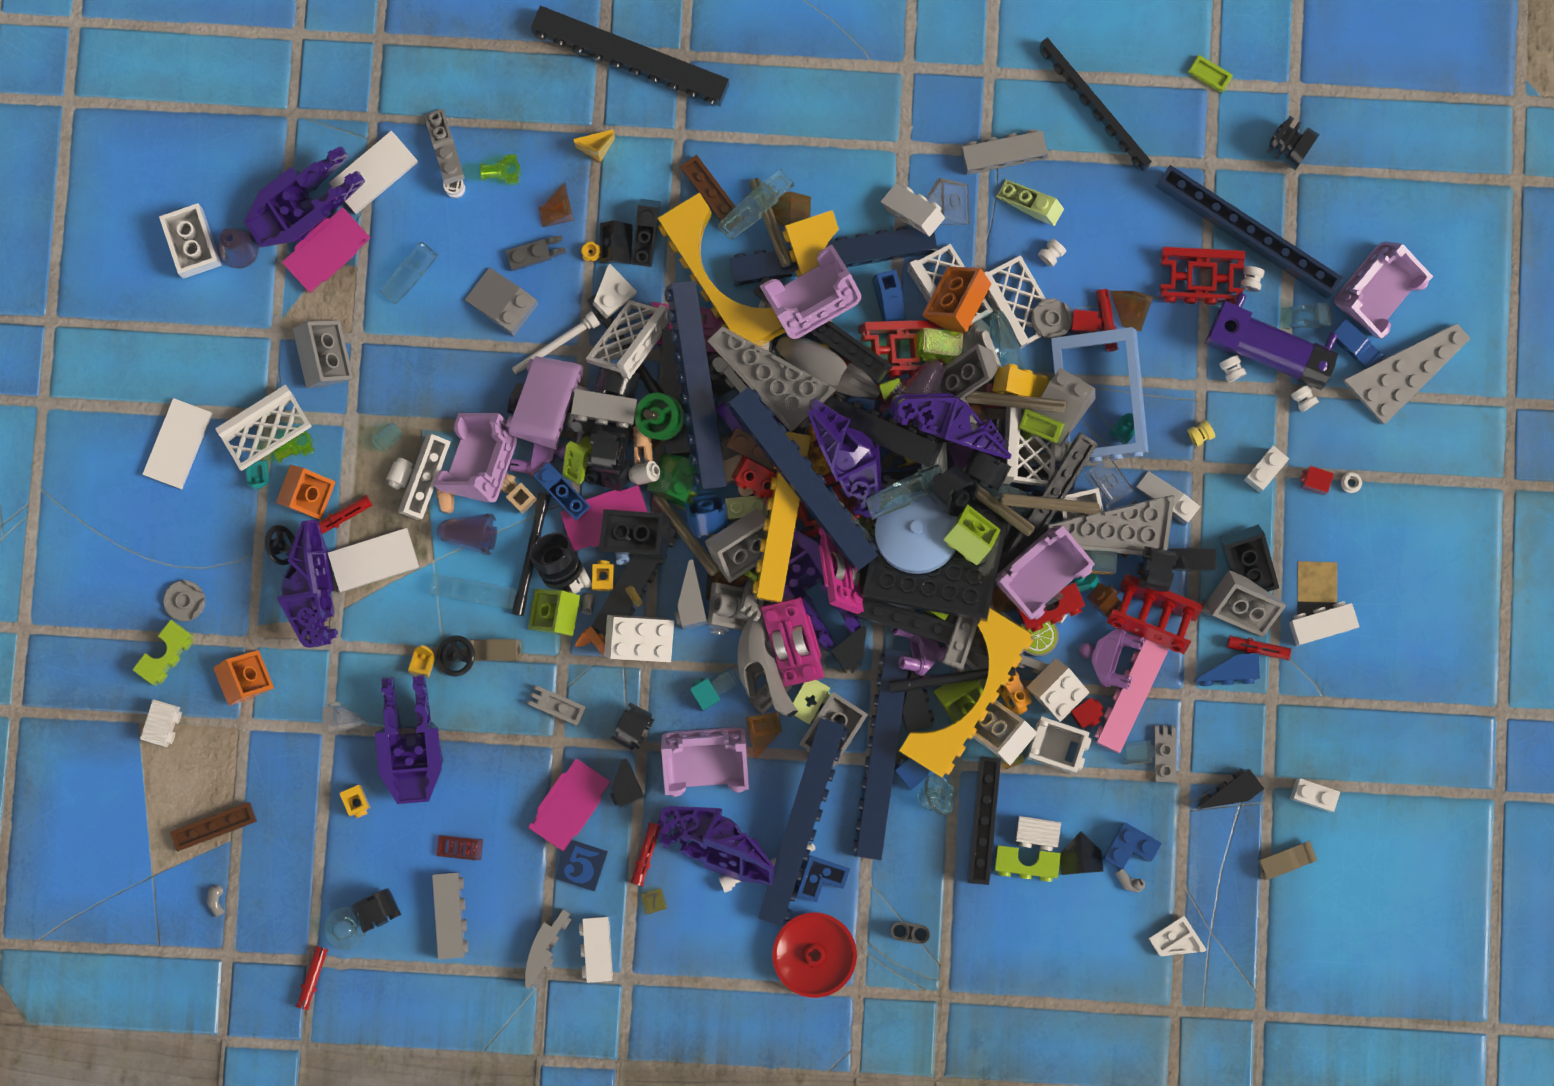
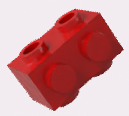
[731,455,776,499]

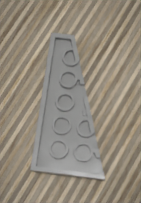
[1342,323,1471,424]
[708,327,837,432]
[1045,495,1175,555]

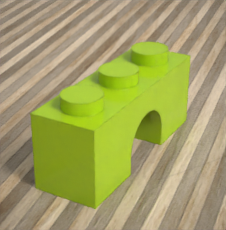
[133,620,194,686]
[994,845,1061,882]

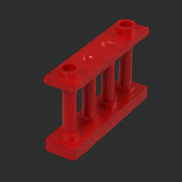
[1106,573,1203,654]

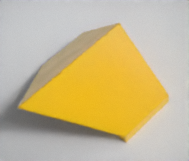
[573,129,615,162]

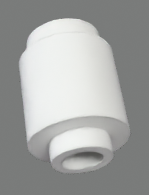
[386,457,413,490]
[629,461,660,485]

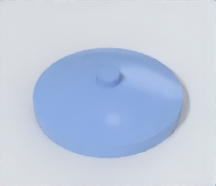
[875,491,957,574]

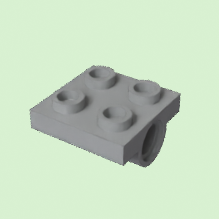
[707,583,750,631]

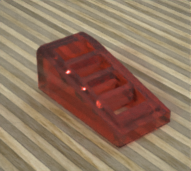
[437,835,483,860]

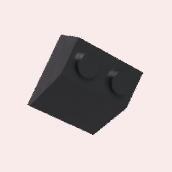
[831,625,867,673]
[610,758,645,808]

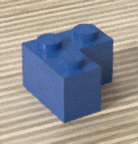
[1102,822,1162,869]
[797,855,850,902]

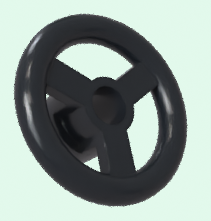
[265,525,295,566]
[436,635,475,677]

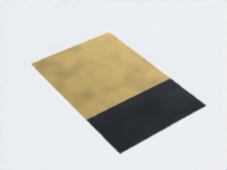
[1298,561,1337,616]

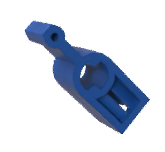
[1333,319,1385,368]

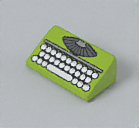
[879,378,903,405]

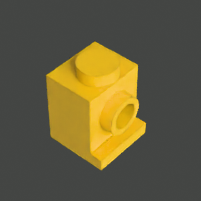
[592,560,614,591]
[340,785,370,819]

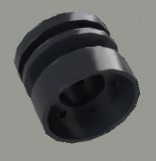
[1266,116,1320,171]
[529,532,583,589]

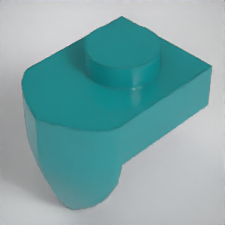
[1109,413,1135,445]
[246,460,270,490]
[1069,570,1099,592]

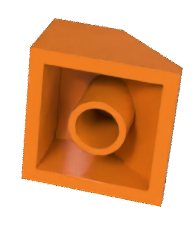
[276,465,335,520]
[213,650,274,706]

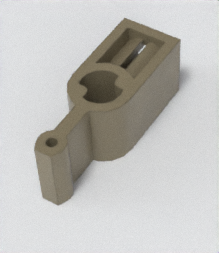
[466,639,522,662]
[1257,841,1318,880]

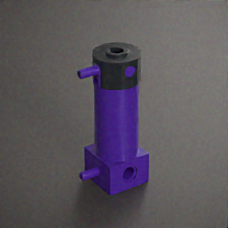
[1204,293,1338,390]

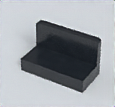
[599,220,632,265]

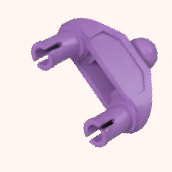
[510,443,567,478]
[891,628,947,676]
[1079,629,1144,690]

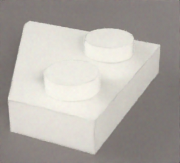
[593,264,637,319]
[1148,916,1206,956]

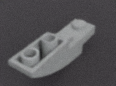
[424,109,465,185]
[525,909,572,989]

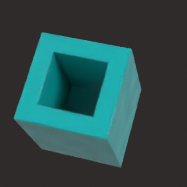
[690,678,721,712]

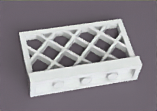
[907,244,993,338]
[985,255,1046,351]
[586,300,671,379]
[215,384,312,471]
[1003,407,1056,487]

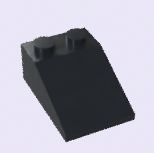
[599,509,670,559]
[1219,525,1279,592]

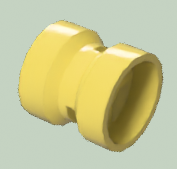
[1187,419,1215,447]

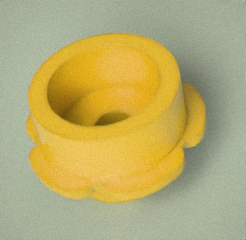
[581,242,600,262]

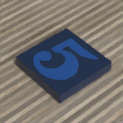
[555,840,608,891]

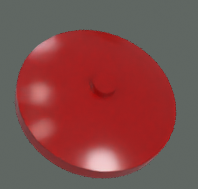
[772,912,857,998]

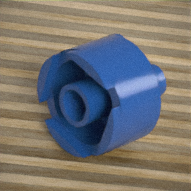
[684,493,730,539]

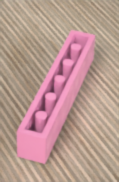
[1094,638,1169,753]

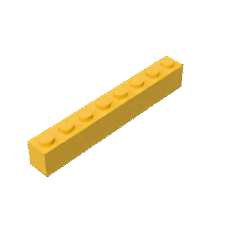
[752,432,811,603]

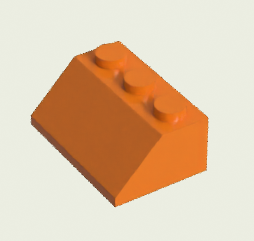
[922,266,991,332]

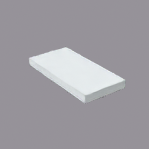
[329,131,418,214]
[142,398,213,490]
[328,528,420,593]

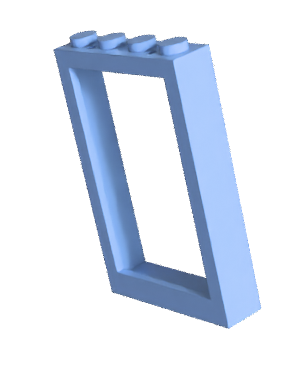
[1051,327,1149,463]

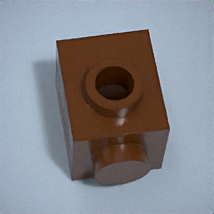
[1086,583,1121,619]

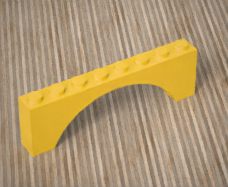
[657,192,785,347]
[782,210,871,350]
[899,608,1033,778]

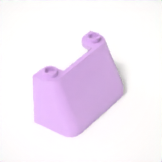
[1333,241,1433,339]
[760,244,861,339]
[506,356,583,450]
[433,413,517,502]
[995,525,1095,620]
[661,727,749,797]

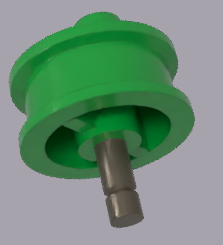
[635,393,685,440]

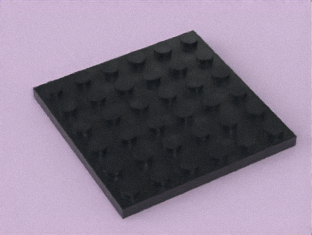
[862,479,1011,622]

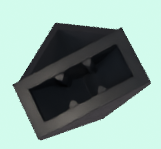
[1060,831,1103,875]

